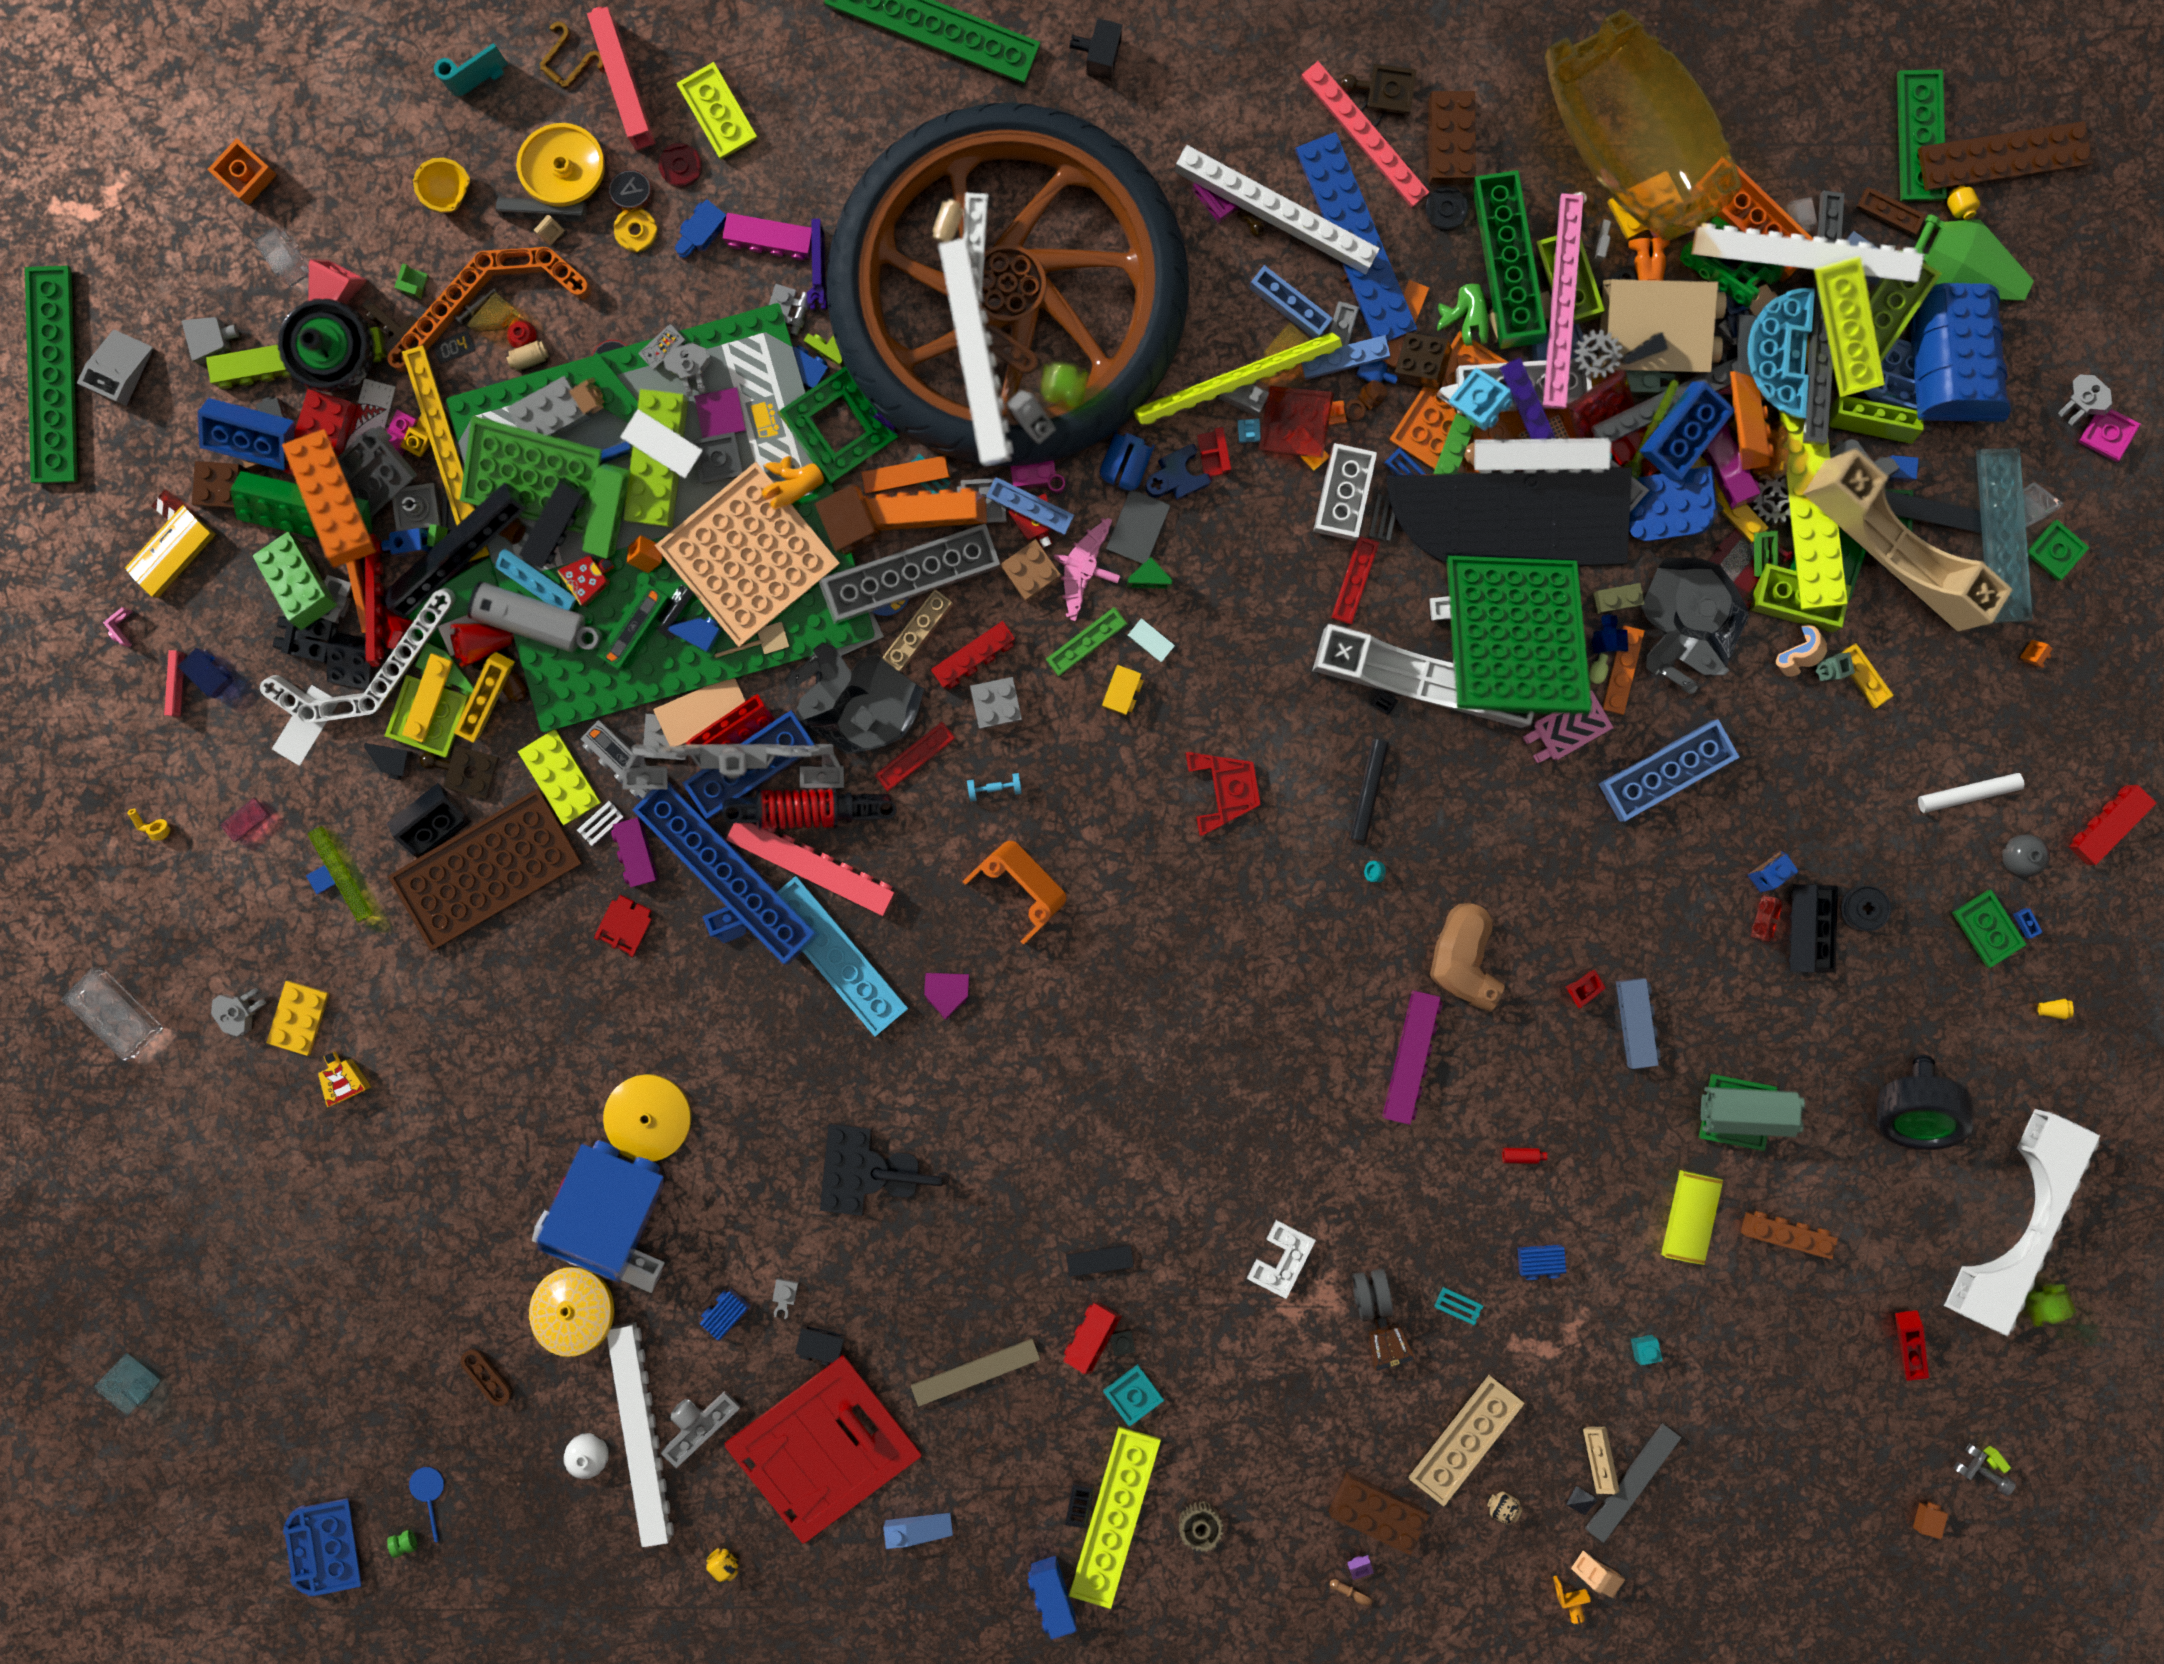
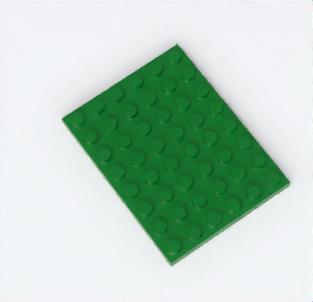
[1447,556,1592,715]

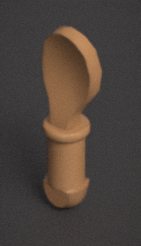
[1330,1579,1372,1606]

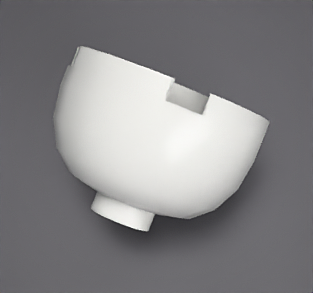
[564,1433,609,1479]

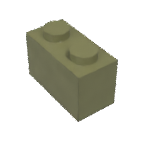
[1592,583,1644,615]

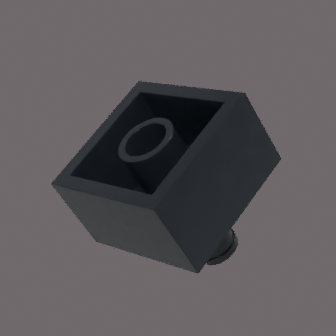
[1069,18,1123,81]

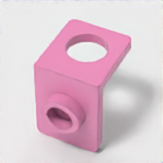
[103,607,132,647]

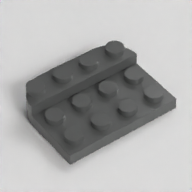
[338,427,417,518]

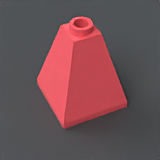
[308,259,367,304]

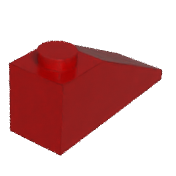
[1895,1310,1929,1381]

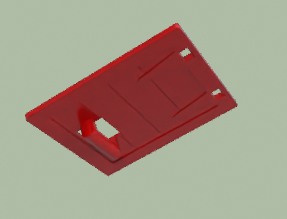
[724,1355,921,1544]

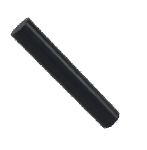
[1349,739,1389,842]

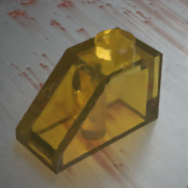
[467,292,520,332]

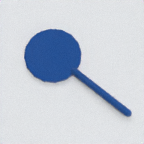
[409,1467,444,1543]

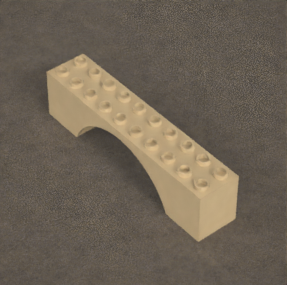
[1803,449,2013,631]

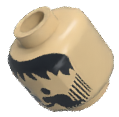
[1488,1491,1522,1525]

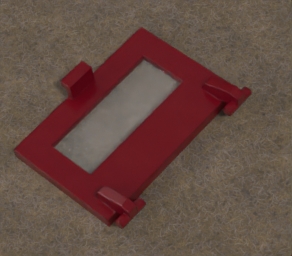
[1708,528,1793,609]

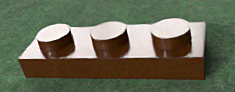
[1856,187,1926,236]

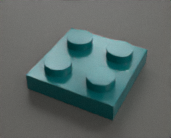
[1103,1364,1164,1427]

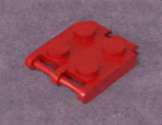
[594,895,652,958]

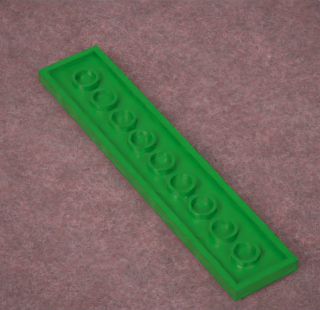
[824,0,1040,85]
[25,265,78,484]

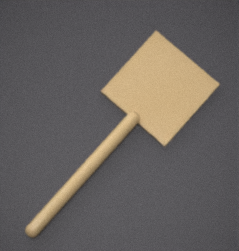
[715,622,790,658]

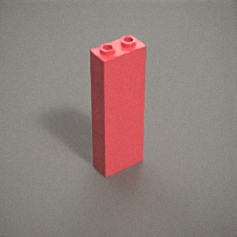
[587,7,656,150]

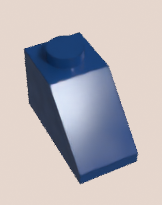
[668,617,722,653]

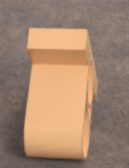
[1571,1551,1625,1598]

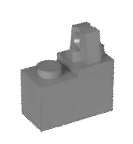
[1219,384,1269,418]

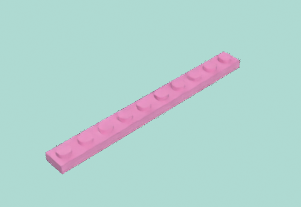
[1543,193,1584,409]

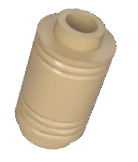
[932,200,964,243]
[506,341,549,372]

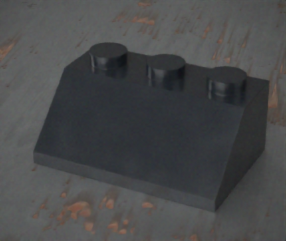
[387,783,471,858]

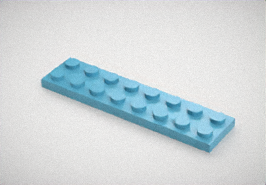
[777,876,908,1037]

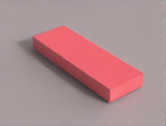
[164,650,185,717]

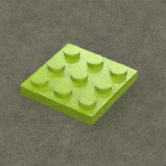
[385,675,470,758]

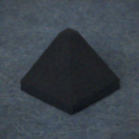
[1566,1485,1598,1515]

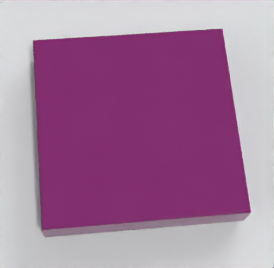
[694,387,746,438]

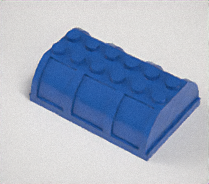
[1909,283,2011,422]

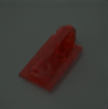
[1750,895,1783,942]

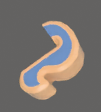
[1776,624,1827,677]

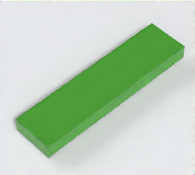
[1046,607,1128,676]

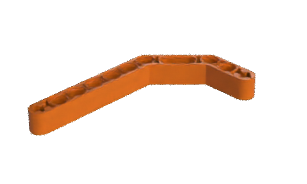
[387,247,591,372]

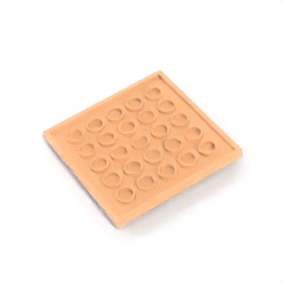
[655,462,840,647]

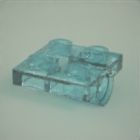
[94,1353,160,1416]

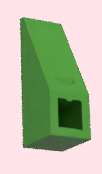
[415,643,475,696]

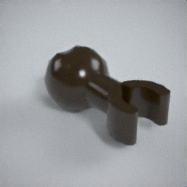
[1237,211,1267,238]

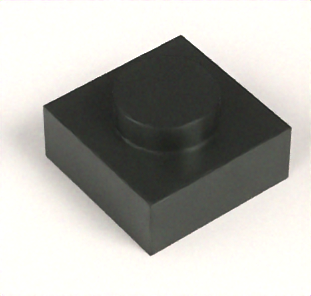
[1111,1329,1136,1356]

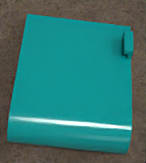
[434,43,508,96]

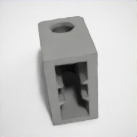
[182,317,239,365]

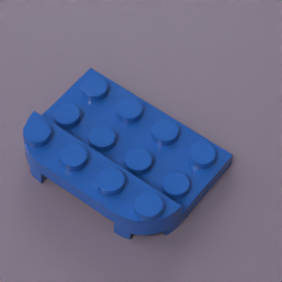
[1629,466,1718,542]
[283,1498,362,1596]

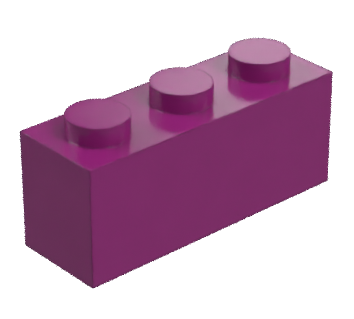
[611,817,659,887]

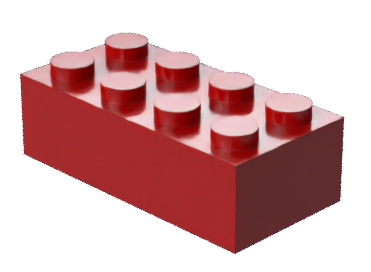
[283,389,357,477]

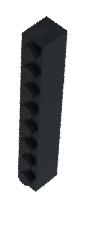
[383,482,527,619]

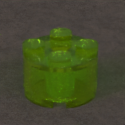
[1040,363,1088,406]
[2025,1283,2077,1326]

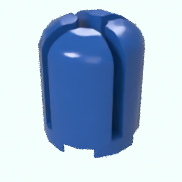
[1100,429,1156,490]

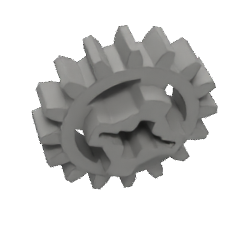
[1573,330,1623,379]
[1750,476,1790,525]

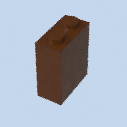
[814,484,880,555]

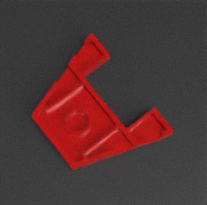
[1185,752,1261,836]

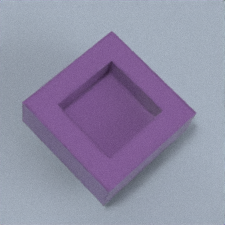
[1347,1555,1374,1580]

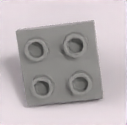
[392,483,442,531]

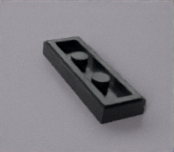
[1066,1245,1134,1277]

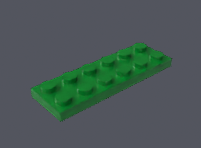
[1897,70,1947,202]

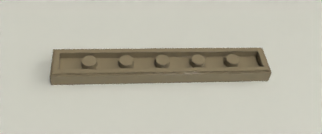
[911,1338,1040,1407]

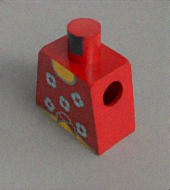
[557,556,615,607]

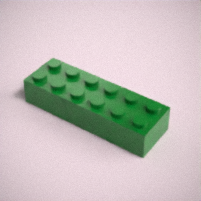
[230,471,373,539]

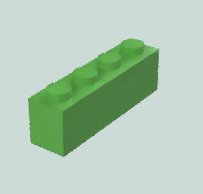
[582,463,631,558]

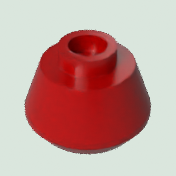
[507,320,537,348]

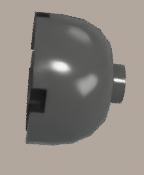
[2002,834,2050,877]

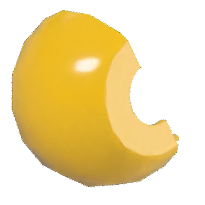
[413,158,470,214]

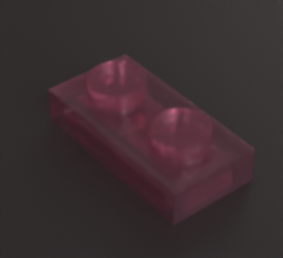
[220,798,270,842]

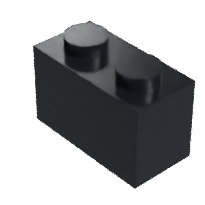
[795,1324,846,1366]

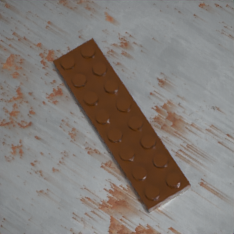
[1918,121,2093,192]

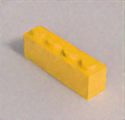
[454,652,515,743]

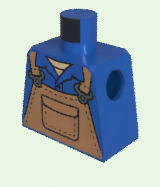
[381,528,433,558]
[1748,851,1799,892]

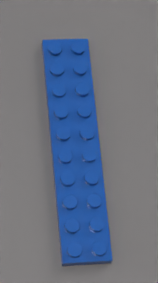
[1295,132,1417,343]

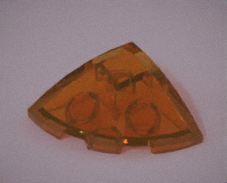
[1750,420,1789,483]

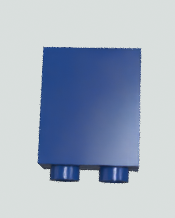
[536,1141,664,1283]

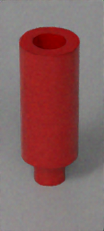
[1502,1148,1547,1164]

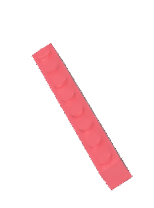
[726,823,896,916]

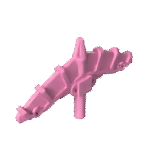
[1053,518,1120,621]

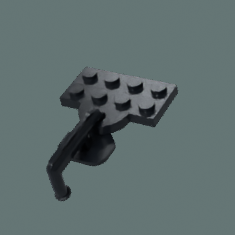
[820,1123,950,1216]

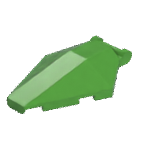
[1912,215,2034,302]

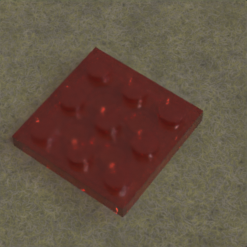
[1568,368,1634,439]
[1258,386,1334,458]

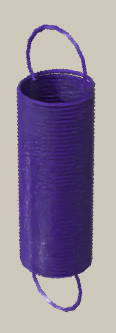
[870,408,901,434]

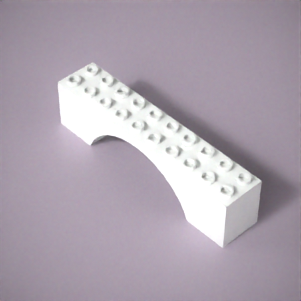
[1312,624,1534,728]
[1944,1109,2100,1336]

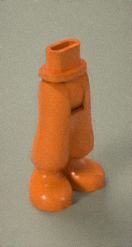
[1628,237,1670,281]

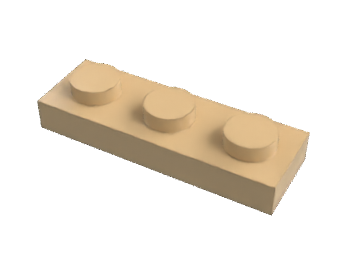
[1583,1427,1620,1494]

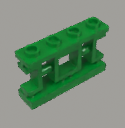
[1680,215,1785,308]

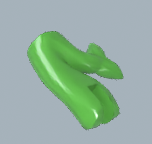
[1437,284,1489,346]

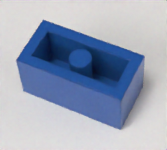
[2013,908,2042,939]

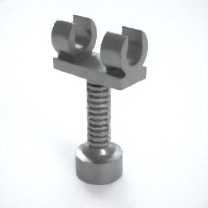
[1953,1443,2016,1496]

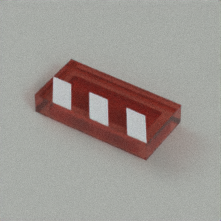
[151,489,201,520]

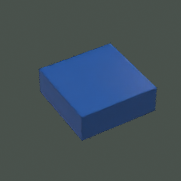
[306,865,338,894]

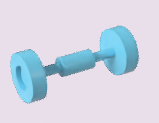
[967,773,1022,802]

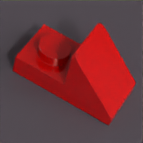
[381,606,413,649]
[1565,970,1606,1008]

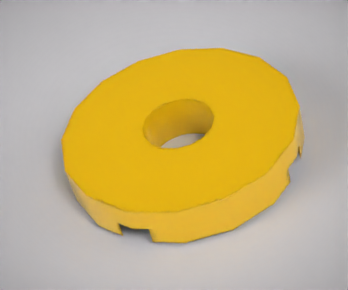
[614,208,658,252]

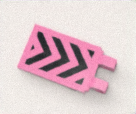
[1523,690,1613,763]

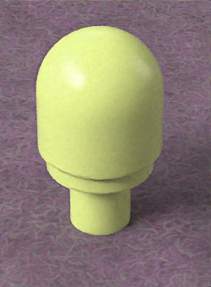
[1589,654,1609,684]

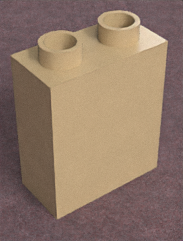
[1598,280,1726,372]

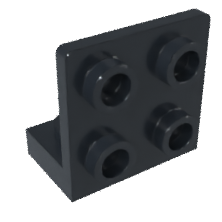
[327,632,371,689]

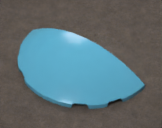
[1748,288,1815,419]

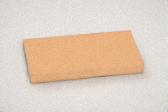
[653,678,745,746]

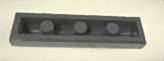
[496,197,587,222]

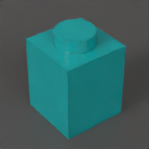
[1631,1335,1662,1365]

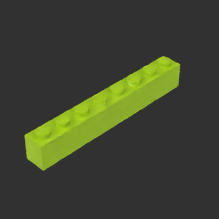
[206,327,388,389]

